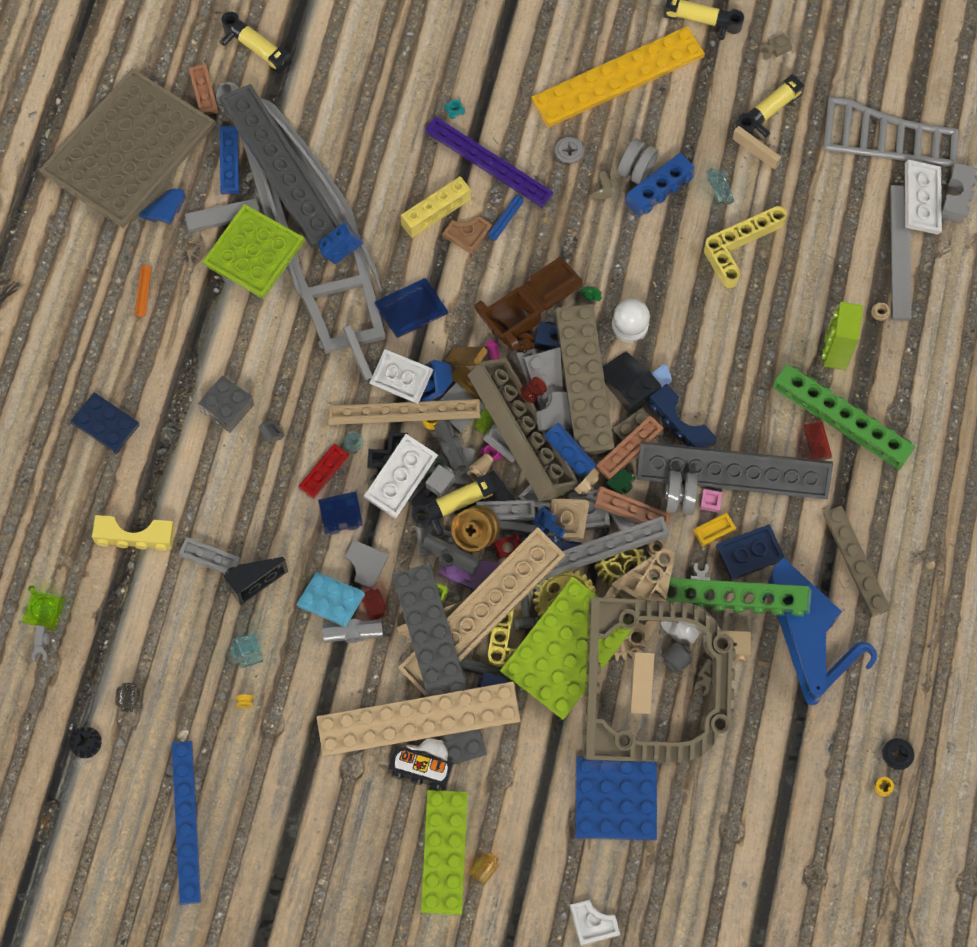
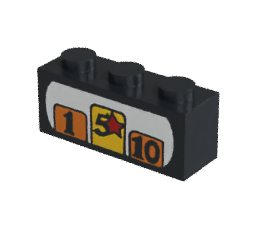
[388,746,453,791]

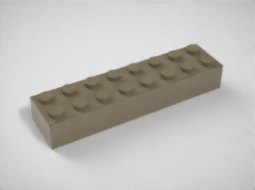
[555,304,614,457]
[468,358,579,502]

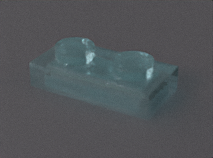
[706,168,735,205]

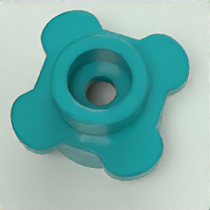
[444,100,465,119]

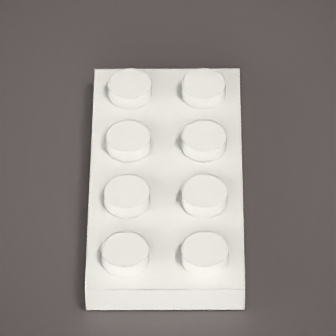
[905,160,942,234]
[363,434,438,519]

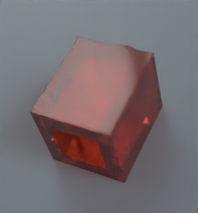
[361,589,388,620]

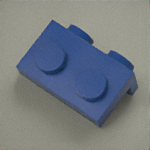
[317,222,363,264]

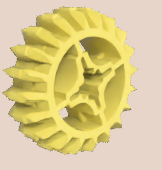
[594,547,646,587]

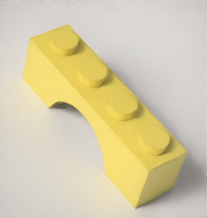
[92,515,175,551]

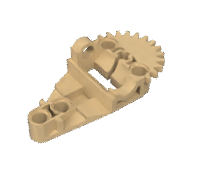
[603,549,674,661]

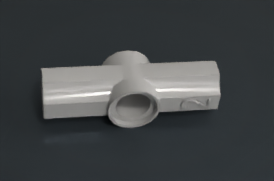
[322,619,383,643]

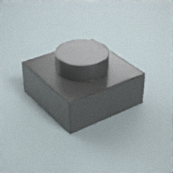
[259,421,285,442]

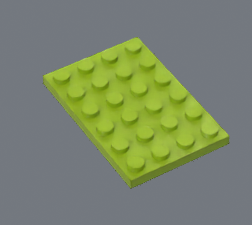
[500,577,633,720]

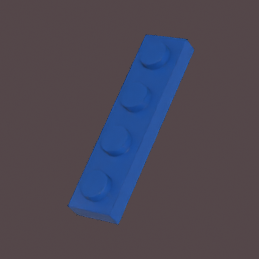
[220,126,239,194]

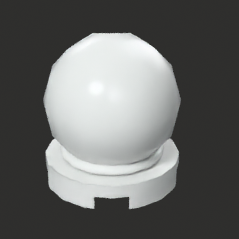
[611,298,650,343]

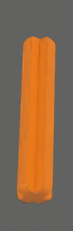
[135,265,152,317]

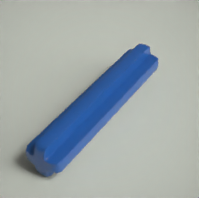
[488,195,524,241]

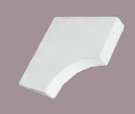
[570,900,620,946]

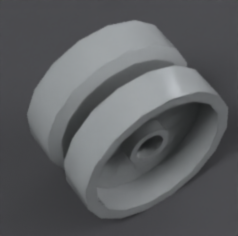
[617,138,659,184]
[665,471,698,515]

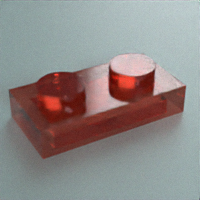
[803,421,832,460]

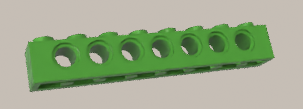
[772,364,915,470]
[652,577,812,616]

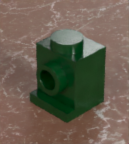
[606,468,636,495]

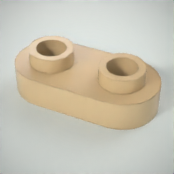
[574,467,600,495]

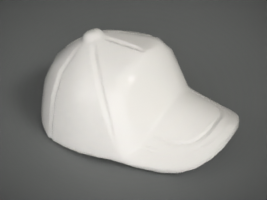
[661,622,700,645]
[406,738,448,761]

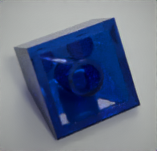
[318,492,363,535]

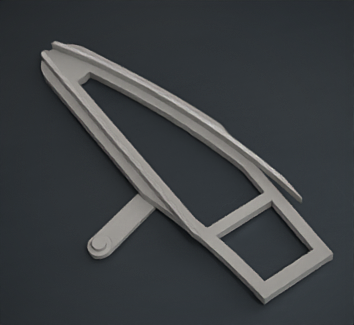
[222,98,385,354]

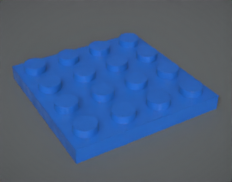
[575,757,657,841]

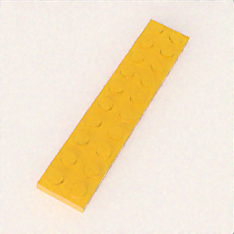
[531,26,705,128]

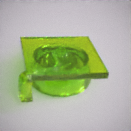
[22,585,66,631]

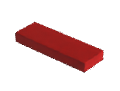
[299,443,349,499]

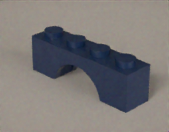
[648,384,717,448]

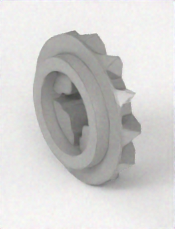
[555,137,584,165]

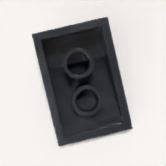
[603,351,662,415]
[223,557,288,605]

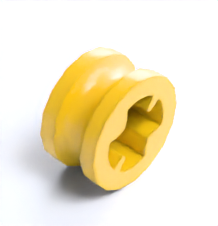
[236,694,254,708]
[874,777,894,797]

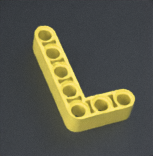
[704,206,787,288]
[488,609,516,668]

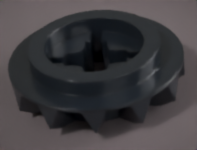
[69,726,102,758]
[882,738,915,770]

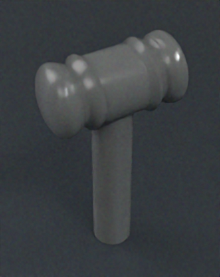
[513,595,540,631]

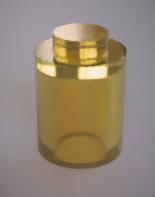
[468,852,499,885]

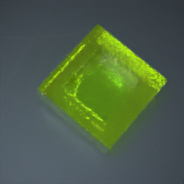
[474,412,496,435]

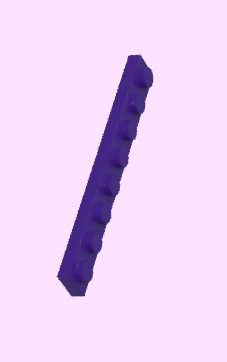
[425,116,553,208]

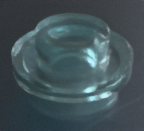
[344,433,363,451]

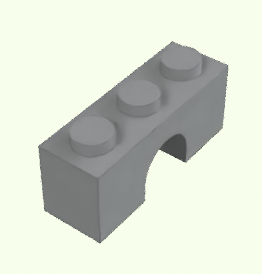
[942,163,977,223]

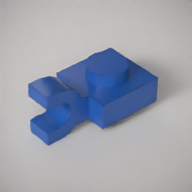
[532,507,566,538]

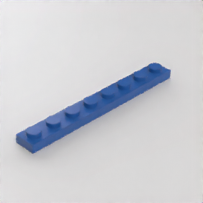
[172,741,201,905]

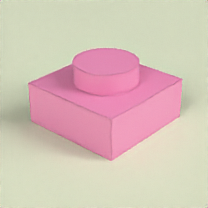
[700,489,723,513]

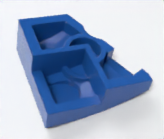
[139,189,186,225]

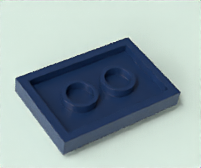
[71,392,140,454]
[716,524,785,581]

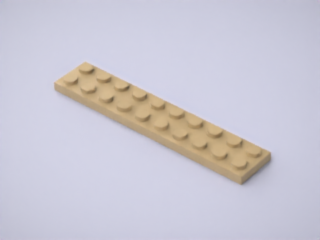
[398,527,566,696]
[317,682,521,756]

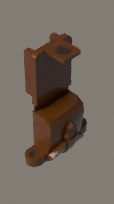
[474,257,583,351]

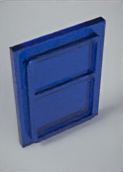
[374,277,448,338]

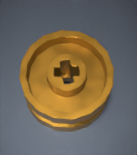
[451,505,500,552]

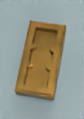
[452,366,481,399]

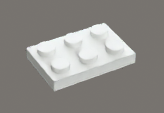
[369,349,433,404]

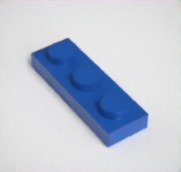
[543,422,597,479]

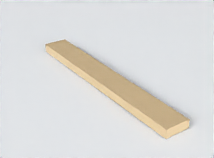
[328,399,481,425]

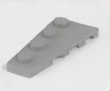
[524,347,563,411]

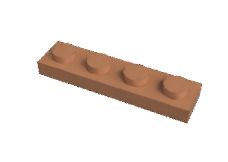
[596,416,664,480]
[594,487,671,528]

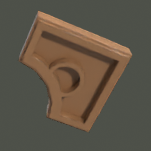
[442,215,493,255]

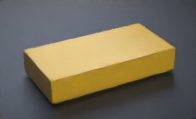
[693,512,736,547]

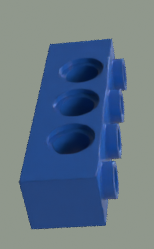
[625,152,695,217]

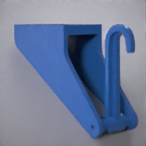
[768,558,877,706]

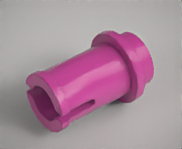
[484,340,500,360]

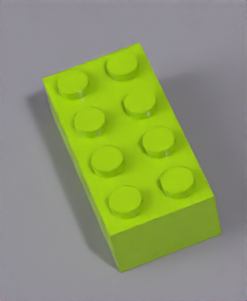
[821,301,863,370]

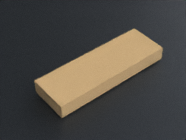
[732,126,781,170]
[629,652,655,714]

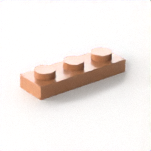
[189,64,218,115]

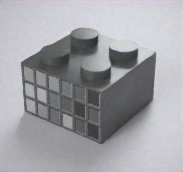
[198,375,254,433]

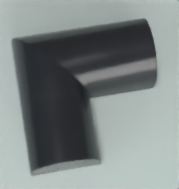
[367,432,408,470]

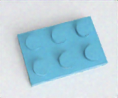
[296,572,365,627]

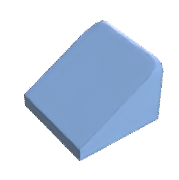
[652,364,672,387]

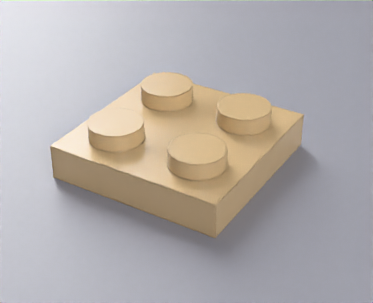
[547,499,589,539]

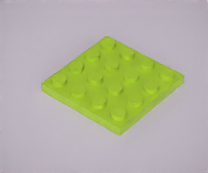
[202,204,305,299]

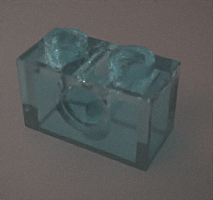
[230,633,264,669]

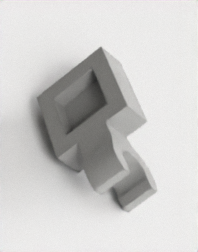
[32,626,50,663]

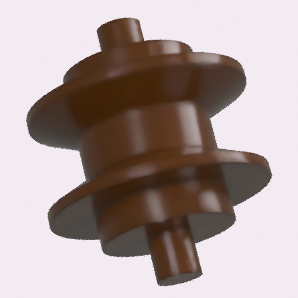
[516,333,535,353]

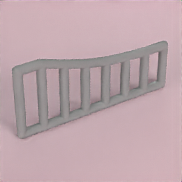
[823,97,959,167]

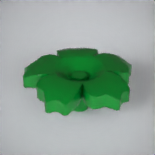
[580,286,602,301]

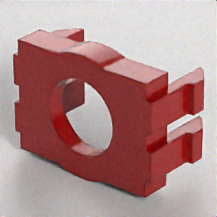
[493,535,522,559]

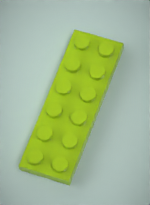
[421,790,468,915]

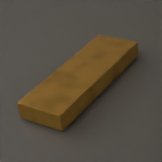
[444,347,487,366]

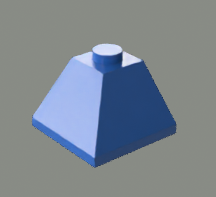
[419,360,453,402]

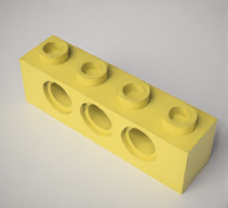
[401,177,471,238]

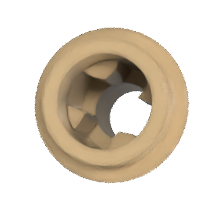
[467,454,493,481]

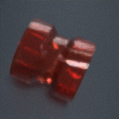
[520,377,547,403]

